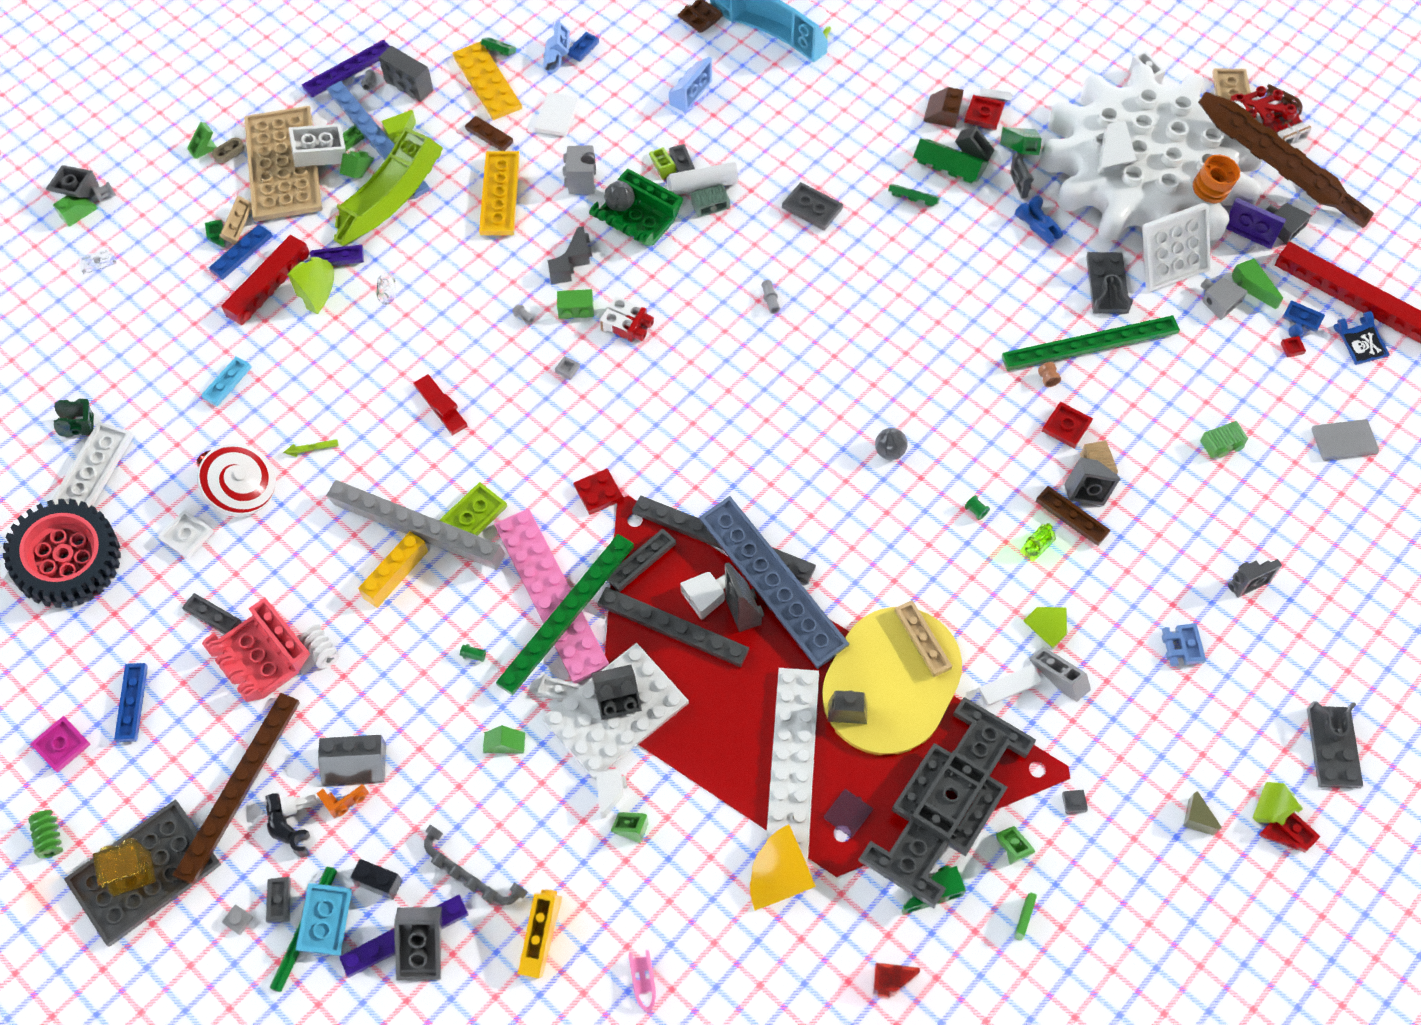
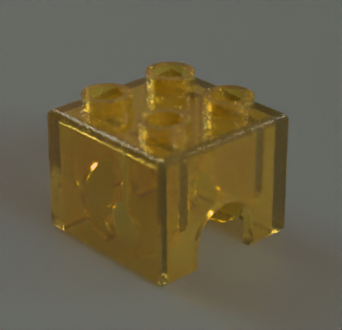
[93,838,156,896]

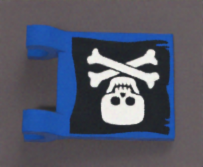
[1333,311,1390,365]

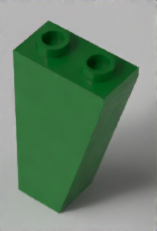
[1000,127,1042,156]

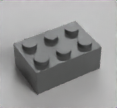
[378,45,434,102]

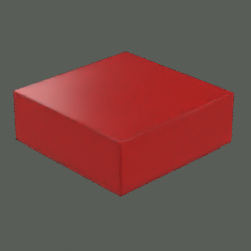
[1280,336,1306,358]
[431,393,458,418]

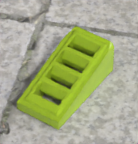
[648,147,677,180]

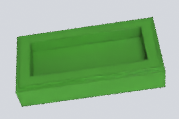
[1014,892,1038,941]

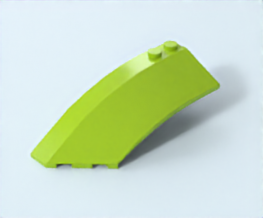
[333,127,443,246]

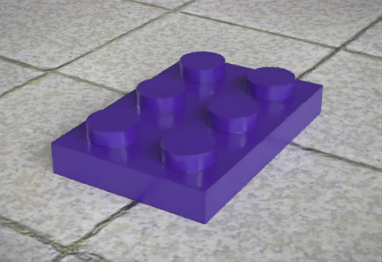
[1226,198,1286,249]

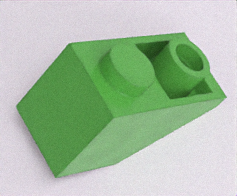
[339,150,374,178]

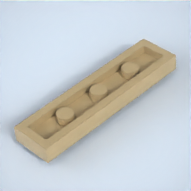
[894,600,952,677]

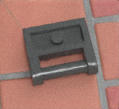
[1010,152,1034,199]

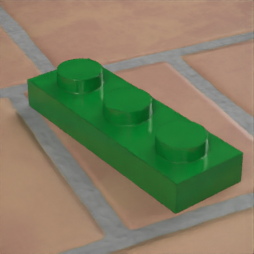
[888,183,941,207]

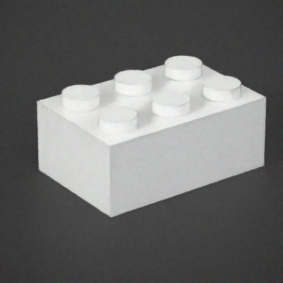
[289,124,346,167]

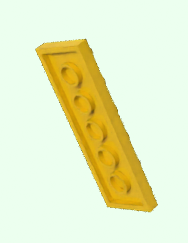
[452,41,523,121]
[479,151,520,236]

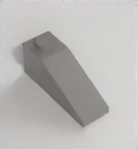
[1029,647,1091,702]

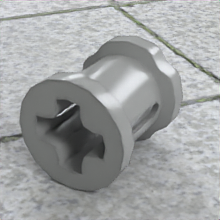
[93,181,116,202]

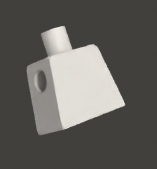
[680,572,725,620]

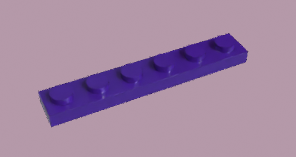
[301,39,390,98]
[339,894,469,978]

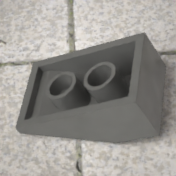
[394,907,442,981]

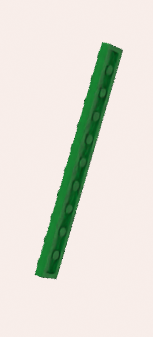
[1001,315,1180,371]
[496,534,634,696]

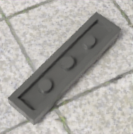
[607,528,676,592]

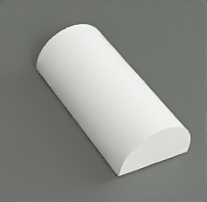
[666,161,739,195]

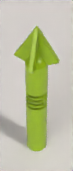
[283,439,339,457]

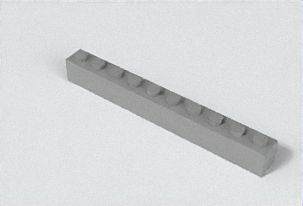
[326,479,506,571]

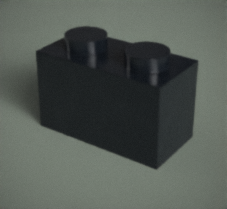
[350,858,403,900]

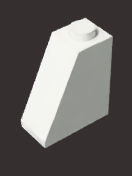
[1097,120,1137,174]

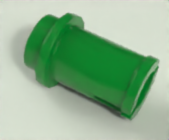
[460,643,487,662]

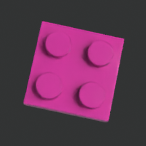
[30,715,91,773]

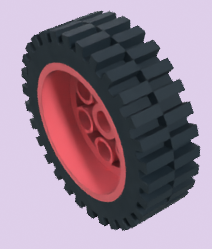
[3,499,121,608]

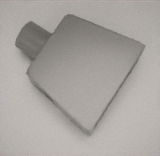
[1200,278,1248,320]

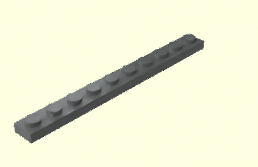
[632,495,816,584]

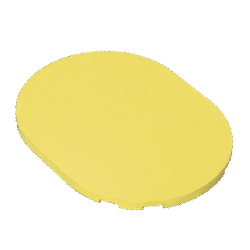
[822,607,962,755]

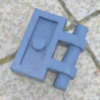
[1161,623,1206,667]

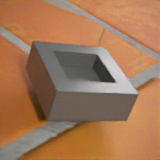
[1062,789,1088,814]

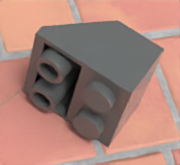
[591,664,642,720]

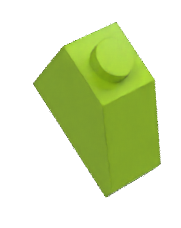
[381,109,416,144]

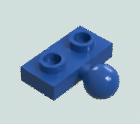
[1282,300,1325,338]

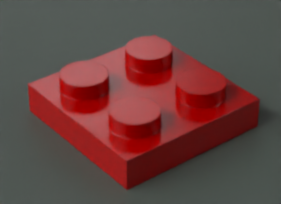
[964,94,1005,130]
[1042,401,1094,449]
[573,468,624,515]

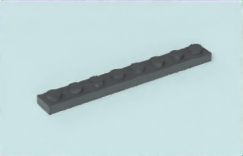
[597,587,749,667]

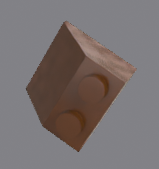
[923,87,964,128]

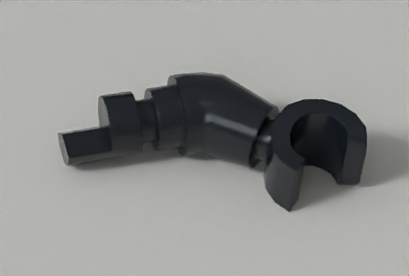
[265,793,311,857]

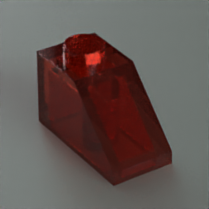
[872,962,920,999]

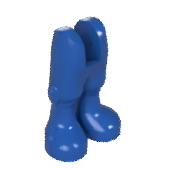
[1014,195,1063,244]

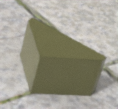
[1183,791,1222,836]

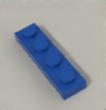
[209,224,273,280]
[114,663,148,742]

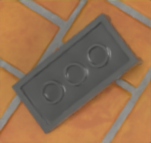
[1086,252,1133,314]
[1307,701,1364,789]

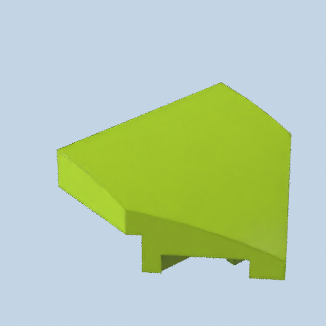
[1023,607,1068,649]
[1252,782,1303,825]

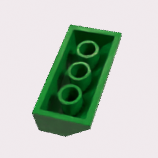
[913,138,989,184]

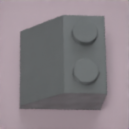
[45,165,99,197]
[1064,457,1120,506]

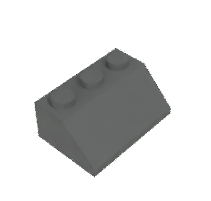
[318,734,386,786]

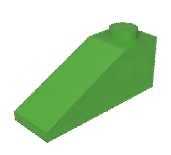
[1231,258,1284,309]

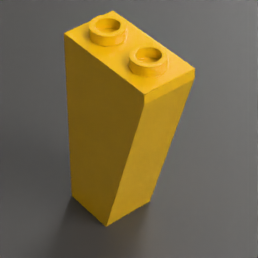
[517,889,563,979]

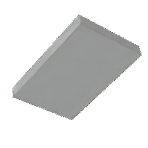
[1311,419,1380,461]

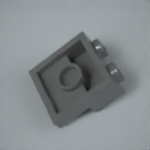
[1228,559,1282,598]

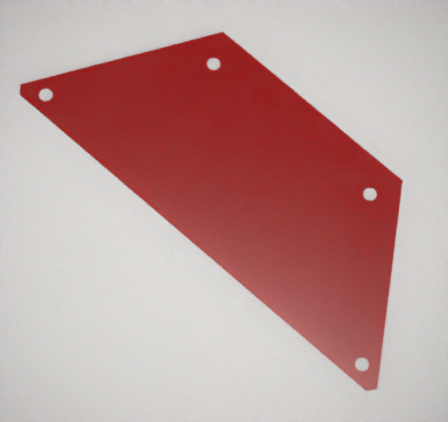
[605,495,1071,878]

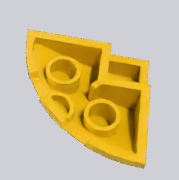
[750,824,816,910]

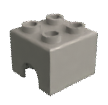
[562,145,596,194]

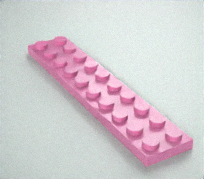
[494,508,609,684]

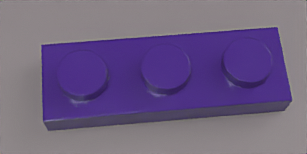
[310,244,364,266]

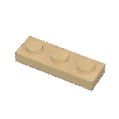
[219,195,252,245]

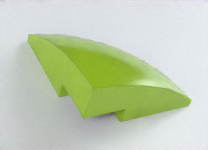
[288,257,335,314]

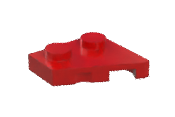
[1258,813,1321,853]

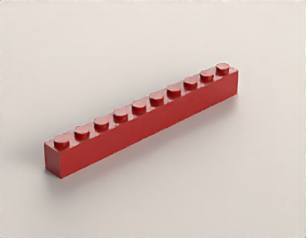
[1274,241,1421,343]

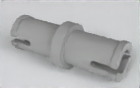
[761,280,780,314]

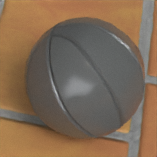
[604,181,634,212]
[875,428,908,461]

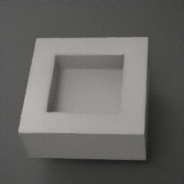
[555,356,580,380]
[222,904,254,935]

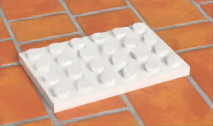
[542,643,689,780]

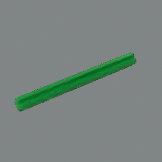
[270,866,337,992]

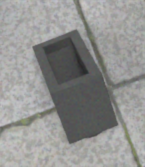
[955,126,995,162]

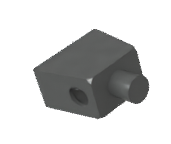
[1266,203,1312,245]
[828,690,868,724]

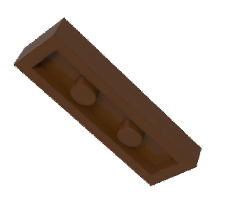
[465,115,514,151]

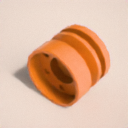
[1192,154,1240,203]

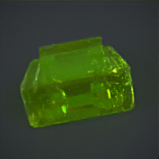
[1020,523,1056,562]

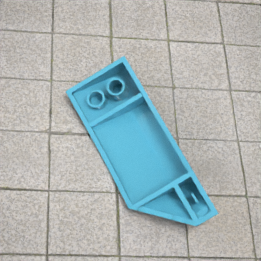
[710,0,828,63]

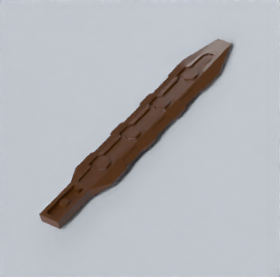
[1198,92,1375,228]

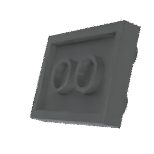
[782,182,844,231]

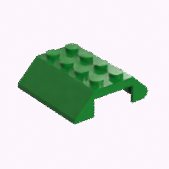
[589,168,683,246]

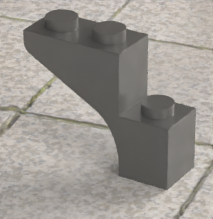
[547,226,593,284]

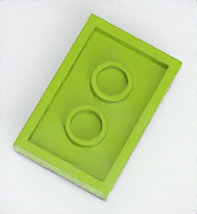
[439,482,508,536]

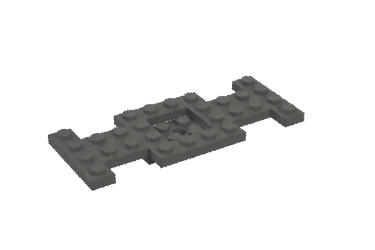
[859,697,1037,909]

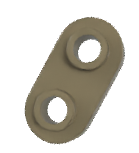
[212,138,245,163]

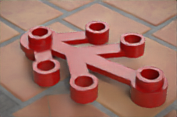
[1230,86,1297,123]

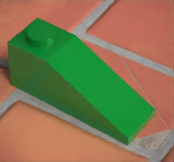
[901,865,966,915]

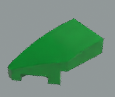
[205,219,226,248]

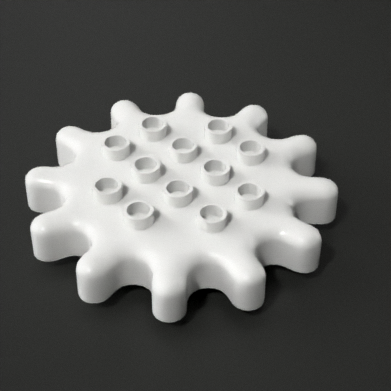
[1039,64,1263,241]

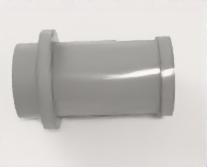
[361,69,376,91]
[512,304,535,326]

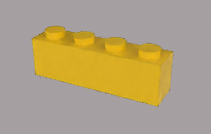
[358,531,428,608]

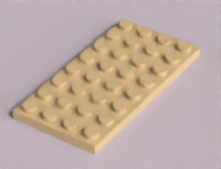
[244,105,323,222]

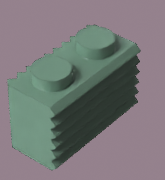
[691,184,730,217]

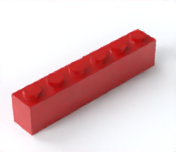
[221,234,310,326]

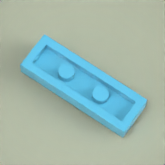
[201,356,252,407]

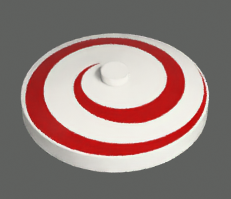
[197,443,276,517]

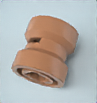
[1038,362,1062,388]

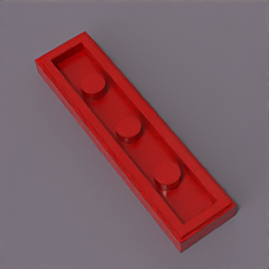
[413,373,468,436]

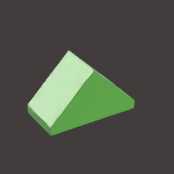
[483,725,526,753]
[611,812,649,843]

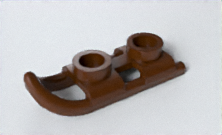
[1266,83,1303,115]

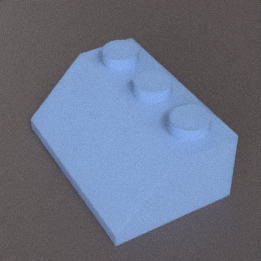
[668,57,712,113]

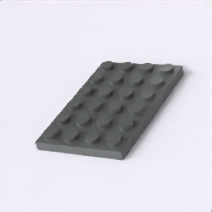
[64,799,222,947]

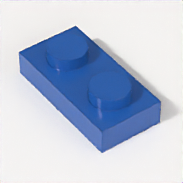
[567,31,599,62]

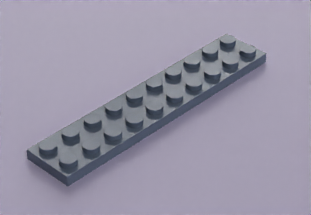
[699,496,849,669]

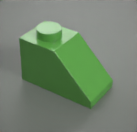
[52,195,98,227]

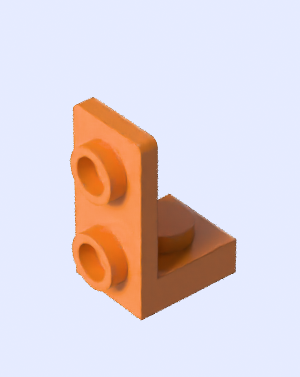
[316,784,369,819]

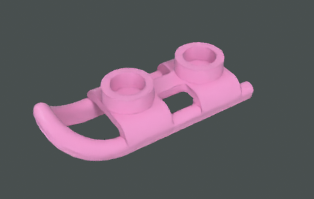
[628,950,656,1012]

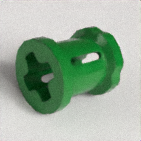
[965,495,990,520]

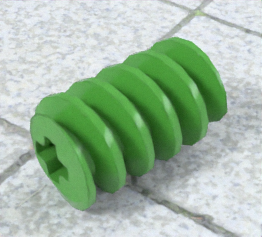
[28,810,63,858]

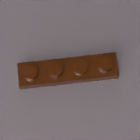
[1035,486,1111,546]

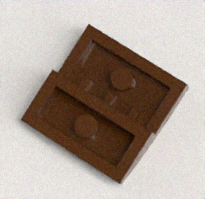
[677,0,723,33]

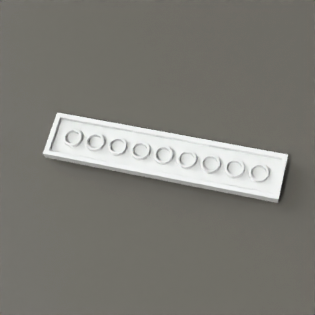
[3,421,134,586]
[766,668,819,866]

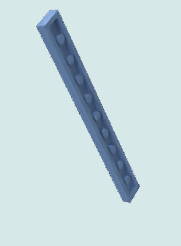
[327,81,430,198]

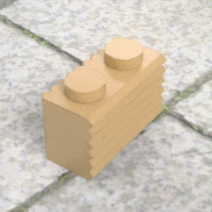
[1080,440,1118,474]

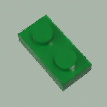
[481,37,517,56]

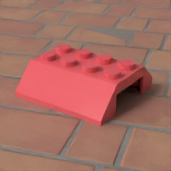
[202,597,310,702]

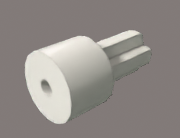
[280,794,317,817]

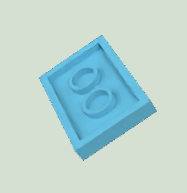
[295,883,352,956]

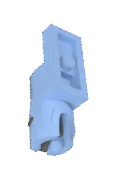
[543,21,570,73]

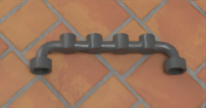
[424,824,528,905]

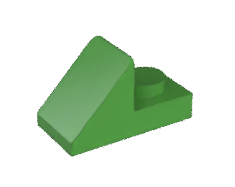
[187,121,217,159]
[996,826,1035,865]

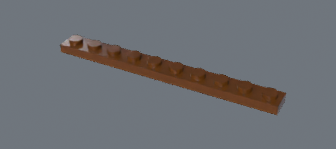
[173,693,300,886]

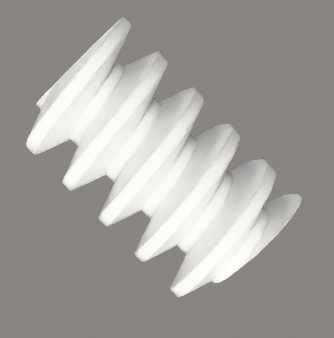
[300,623,340,669]

